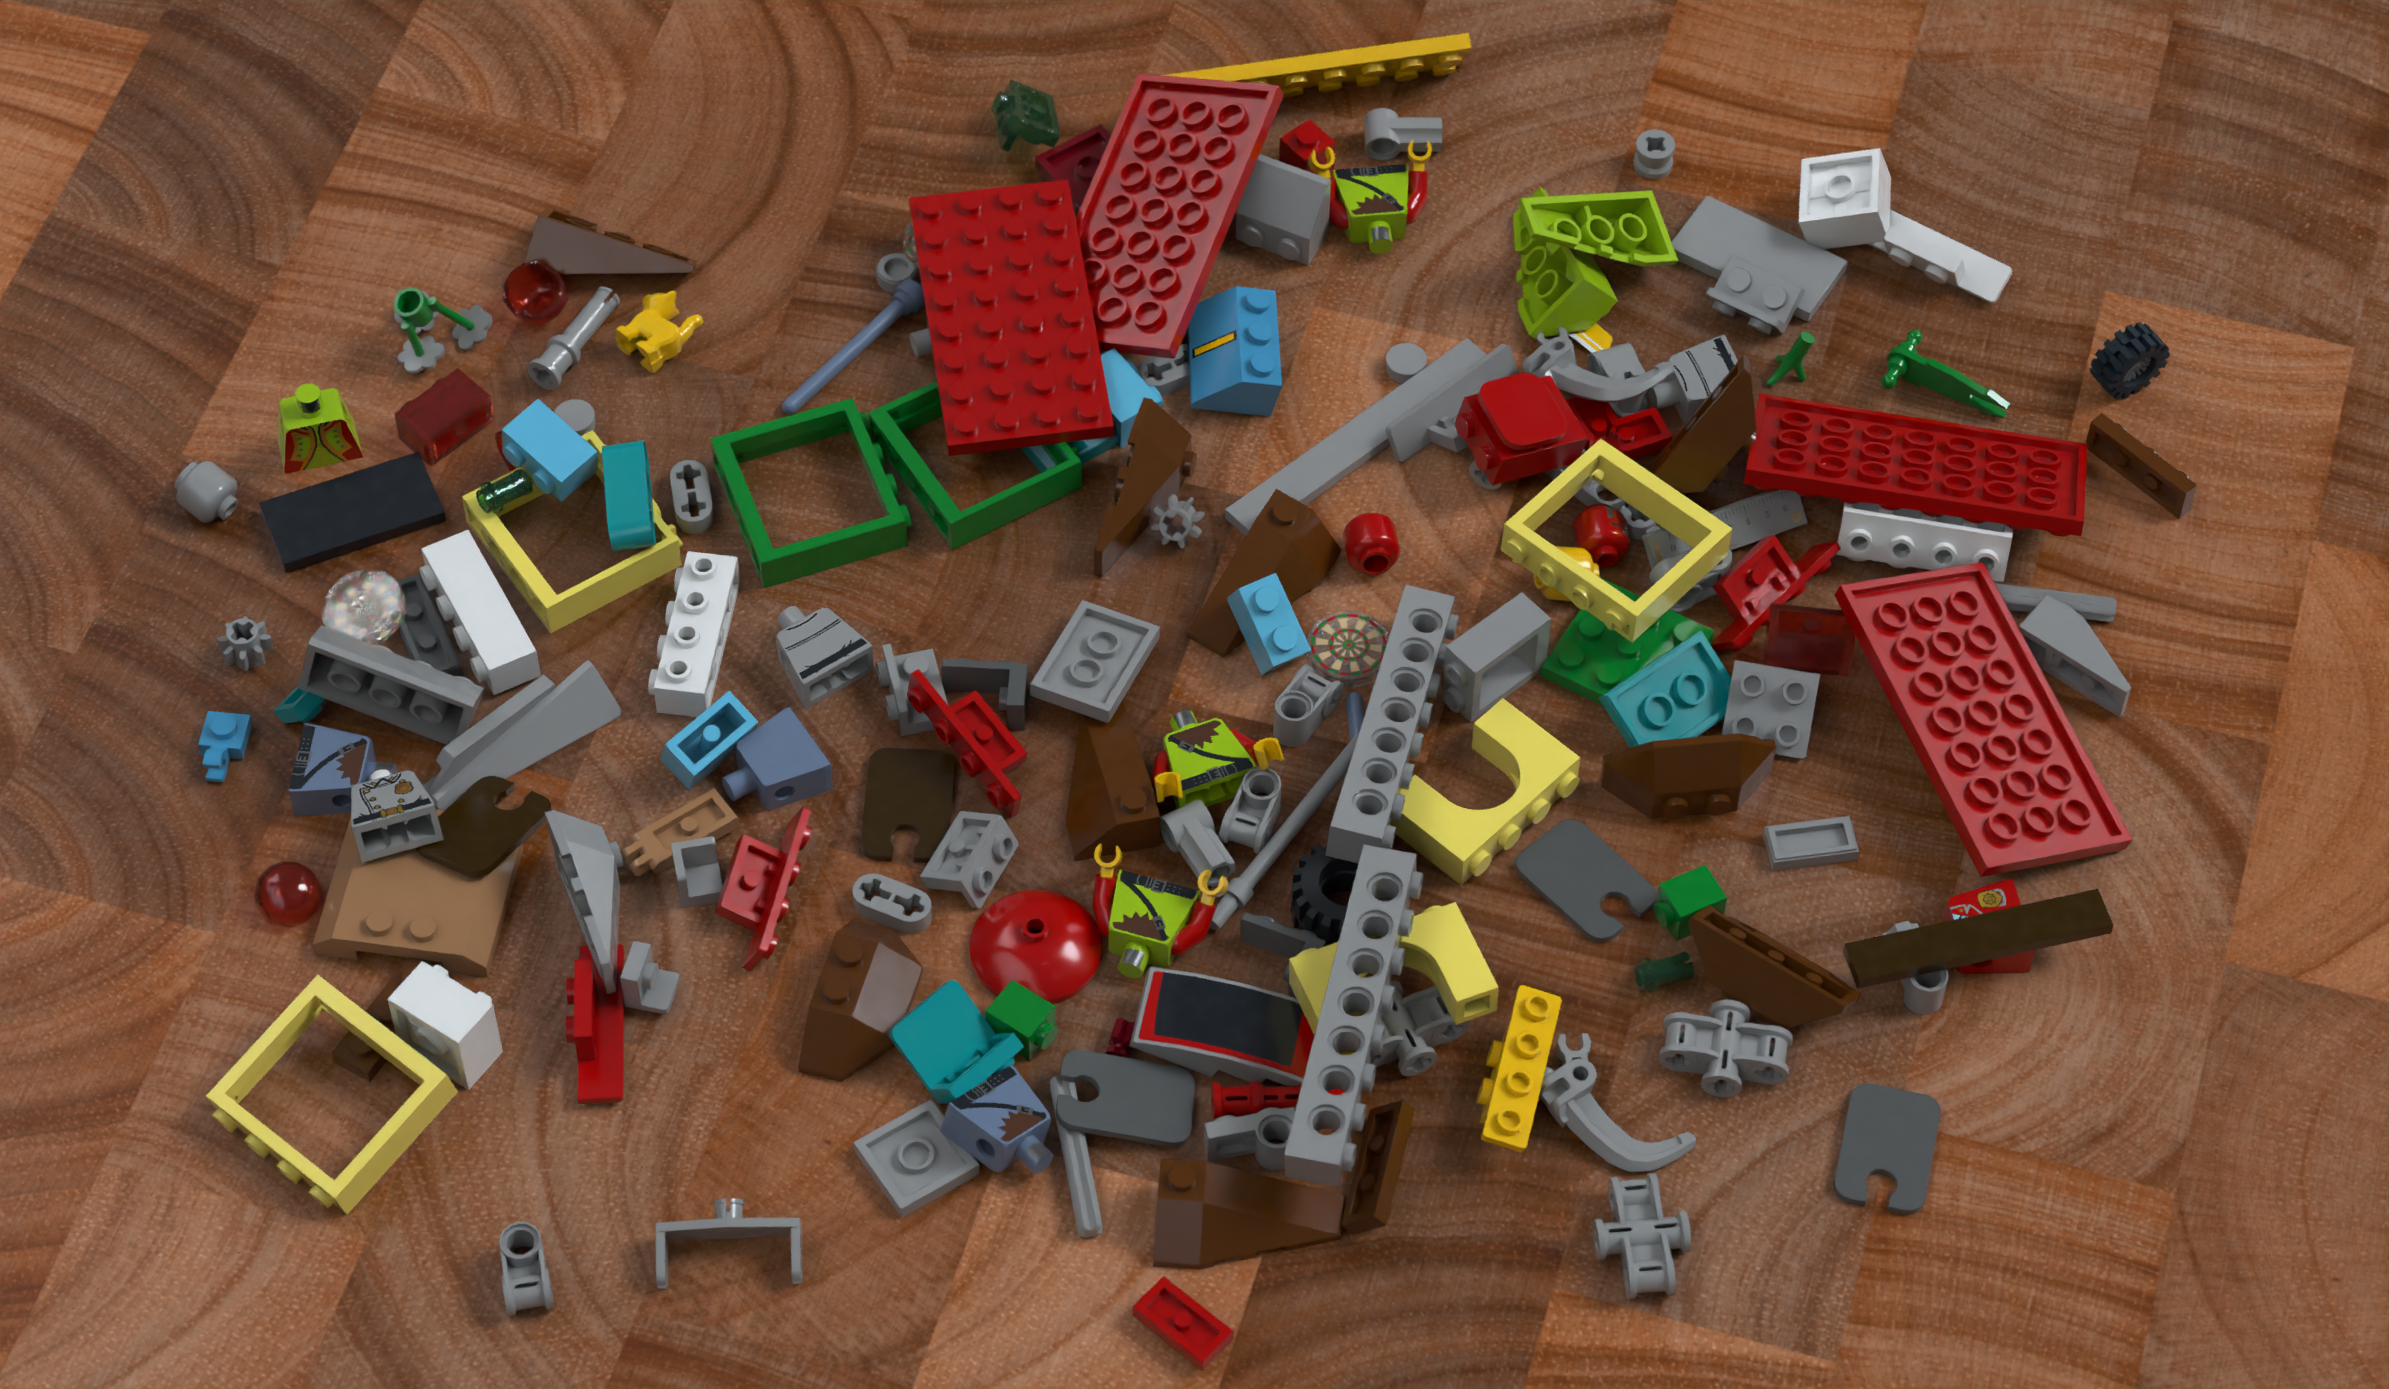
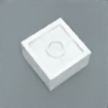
[1799,148,1891,250]
[388,961,503,1090]

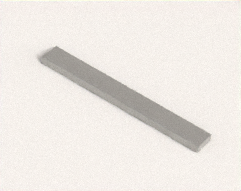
[1225,338,1487,536]

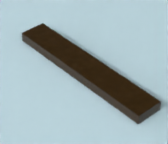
[1843,889,2114,989]

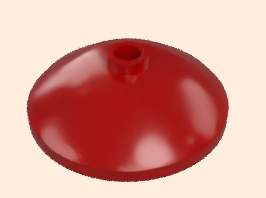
[969,890,1102,1004]

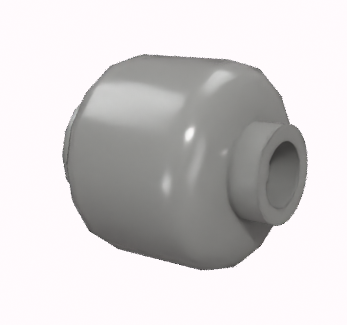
[174,461,239,523]

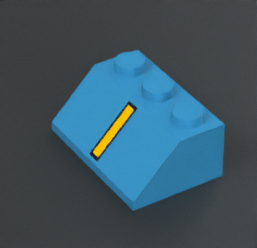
[1186,286,1282,416]

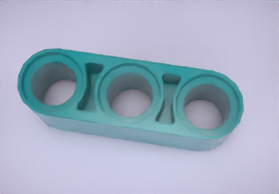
[602,440,656,552]

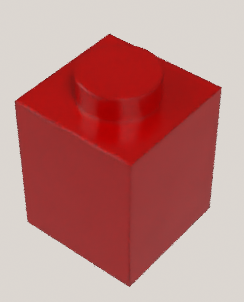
[1279,119,1336,176]

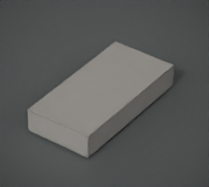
[1763,816,1859,871]

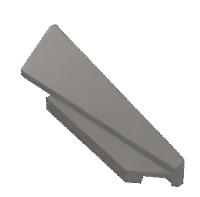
[423,660,622,811]

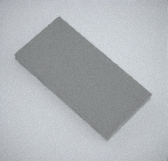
[1672,195,1848,322]

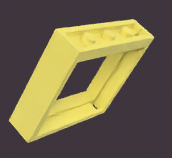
[462,430,683,633]
[1501,439,1733,643]
[206,975,458,1215]

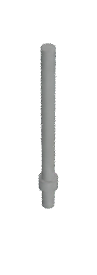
[1210,732,1359,931]

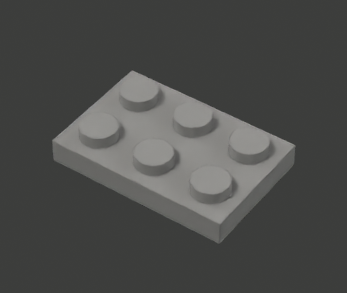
[1030,600,1160,723]

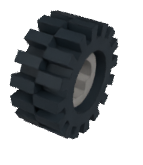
[2090,323,2170,399]

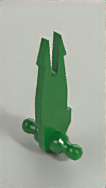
[1881,329,2010,418]

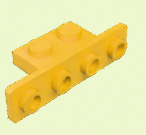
[1476,985,1562,1152]

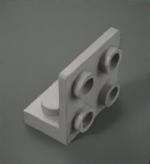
[1722,660,1820,759]

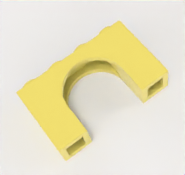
[1390,698,1580,885]
[1289,902,1499,1056]

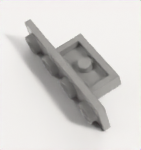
[1386,344,1519,462]

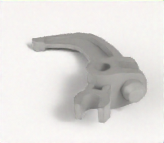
[1522,327,1674,403]
[1539,1033,1696,1172]

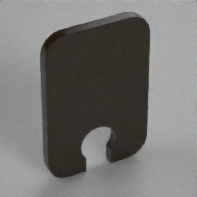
[861,748,956,863]
[416,776,552,878]

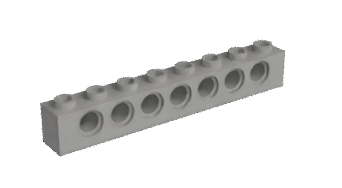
[1325,585,1459,864]
[1284,844,1423,1187]

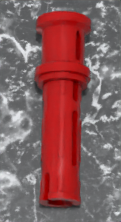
[1211,1081,1345,1121]

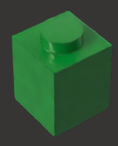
[1654,865,1727,941]
[985,980,1058,1061]

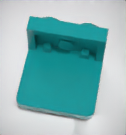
[889,980,1024,1104]

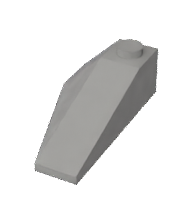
[545,810,624,994]

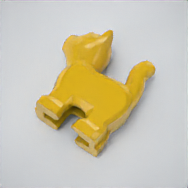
[616,291,703,374]

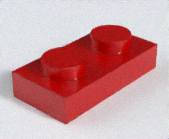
[1132,1276,1234,1371]

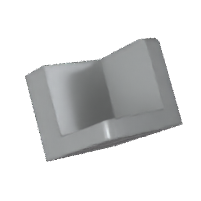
[671,836,723,908]

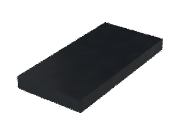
[259,451,446,573]

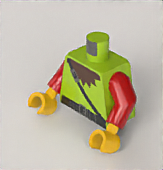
[1308,140,1432,254]
[1150,710,1284,809]
[1092,844,1229,979]

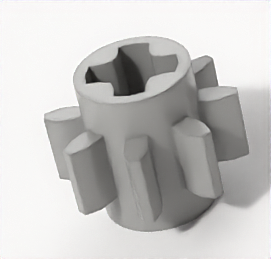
[1151,494,1205,548]
[217,616,274,671]

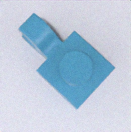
[198,711,253,783]

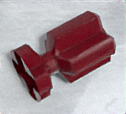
[1104,1017,1135,1058]

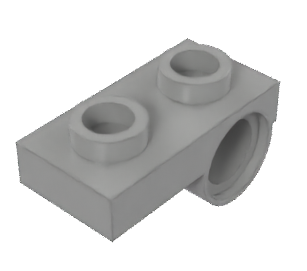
[1204,1107,1295,1171]

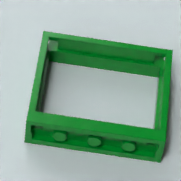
[868,380,1084,550]
[710,398,912,588]

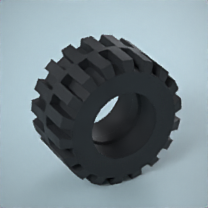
[1291,844,1392,946]

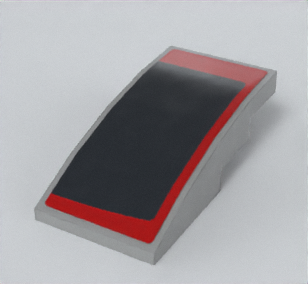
[1130,967,1314,1086]

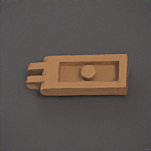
[621,788,739,876]

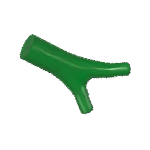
[1766,332,1815,387]

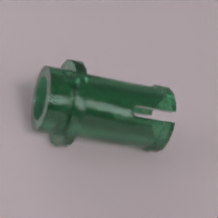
[476,469,533,514]
[1634,951,1694,993]

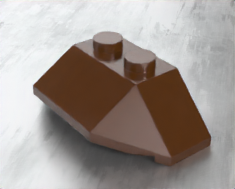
[1646,355,1757,494]
[1600,733,1776,819]
[1688,905,1861,1028]
[798,920,923,1082]

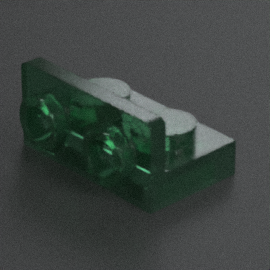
[992,80,1061,152]

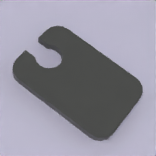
[1516,819,1656,943]
[1056,1050,1195,1147]
[1834,1083,1941,1215]

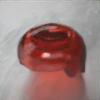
[502,261,568,326]
[254,861,322,927]

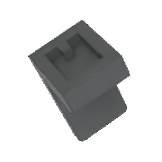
[941,658,1029,730]
[1240,912,1326,999]

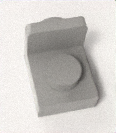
[620,941,680,1014]

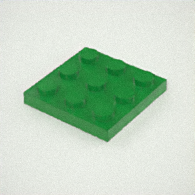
[1541,578,1714,706]

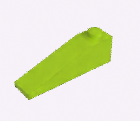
[1513,187,1618,339]
[1518,190,1678,267]

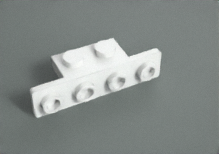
[1868,210,2012,304]

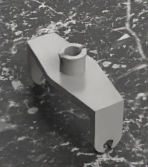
[656,1198,803,1289]

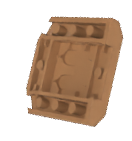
[312,810,523,977]

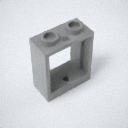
[1442,592,1551,723]

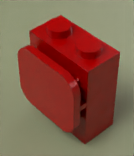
[1454,373,1588,486]

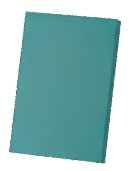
[1598,631,1731,748]

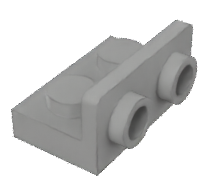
[1705,255,1805,335]
[876,644,948,736]
[920,811,1018,908]

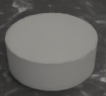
[876,253,917,293]
[1386,343,1427,383]
[554,399,596,436]

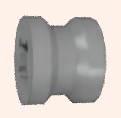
[1633,129,1675,180]

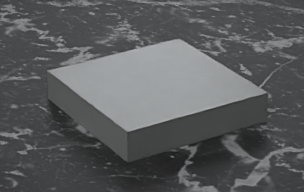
[853,1099,980,1218]

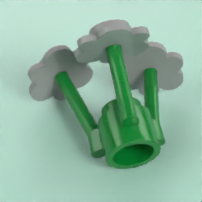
[393,287,492,374]

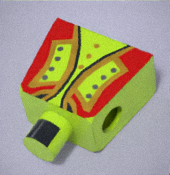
[277,383,363,474]

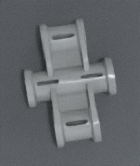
[1370,981,1469,1076]
[1658,1000,1793,1097]
[1592,1173,1691,1299]

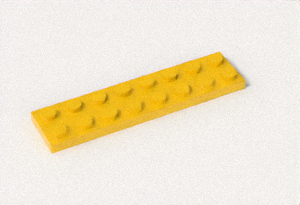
[1160,33,1471,97]

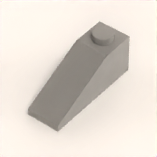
[2019,594,2131,717]

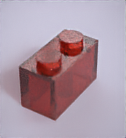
[394,368,494,467]
[1763,603,1855,676]

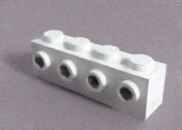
[1836,502,2013,582]
[419,530,541,695]
[648,551,740,717]

